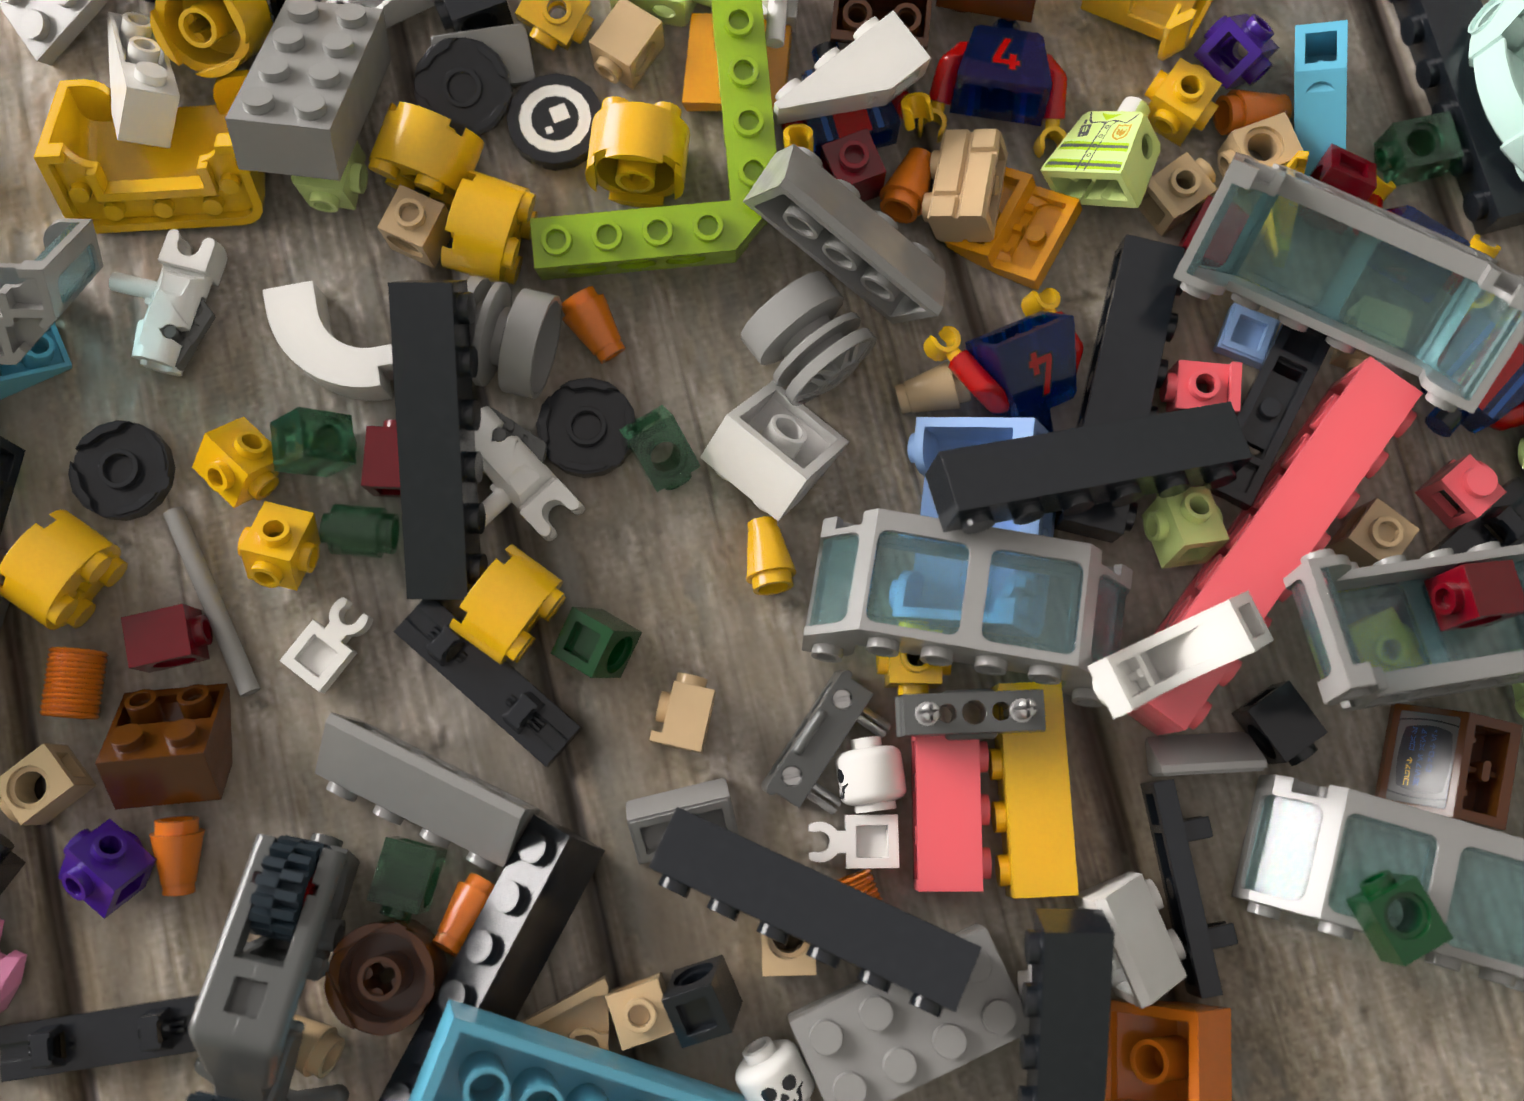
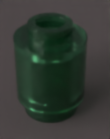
[319,503,400,558]

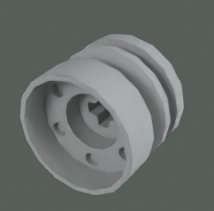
[741,271,877,406]
[467,275,562,399]

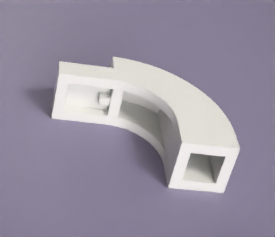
[263,280,394,401]
[1088,591,1274,719]

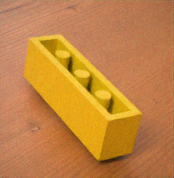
[988,681,1079,899]

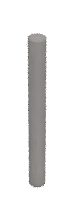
[163,507,261,697]

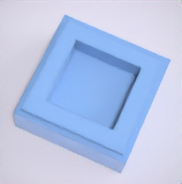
[1213,302,1280,369]

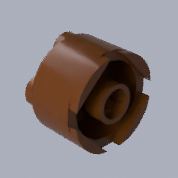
[324,918,448,1036]

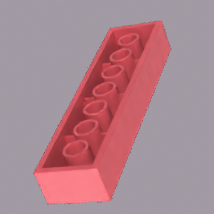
[1127,356,1423,736]

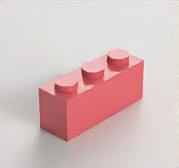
[911,736,992,892]

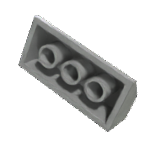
[743,144,946,324]
[315,713,541,872]

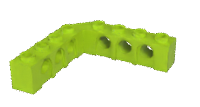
[530,0,777,280]

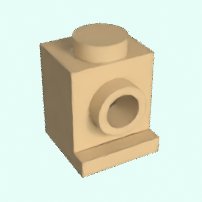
[1138,152,1218,237]
[649,672,716,754]

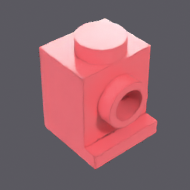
[1160,359,1243,414]
[1415,454,1506,530]

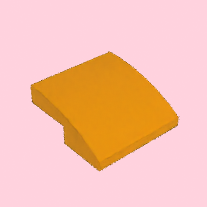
[682,13,793,111]
[945,167,1082,291]

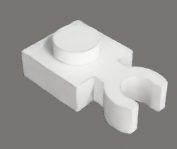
[279,597,373,694]
[808,814,899,869]

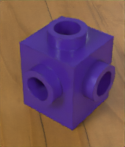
[1193,13,1279,89]
[58,819,156,919]

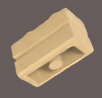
[922,129,1008,242]

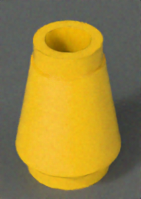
[746,516,797,595]

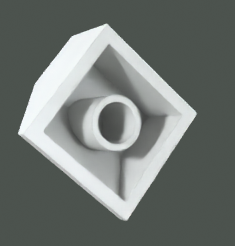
[700,381,849,521]
[1073,871,1187,1009]

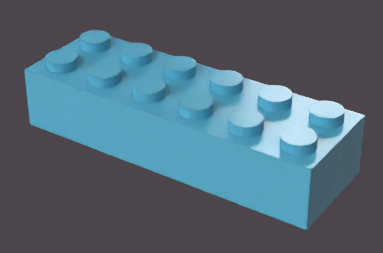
[409,999,746,1101]

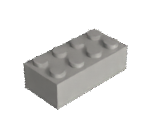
[225,0,391,181]
[787,923,1030,1101]

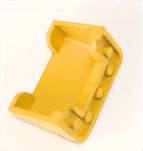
[34,70,265,234]

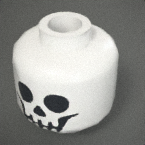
[835,736,907,814]
[735,1036,815,1101]

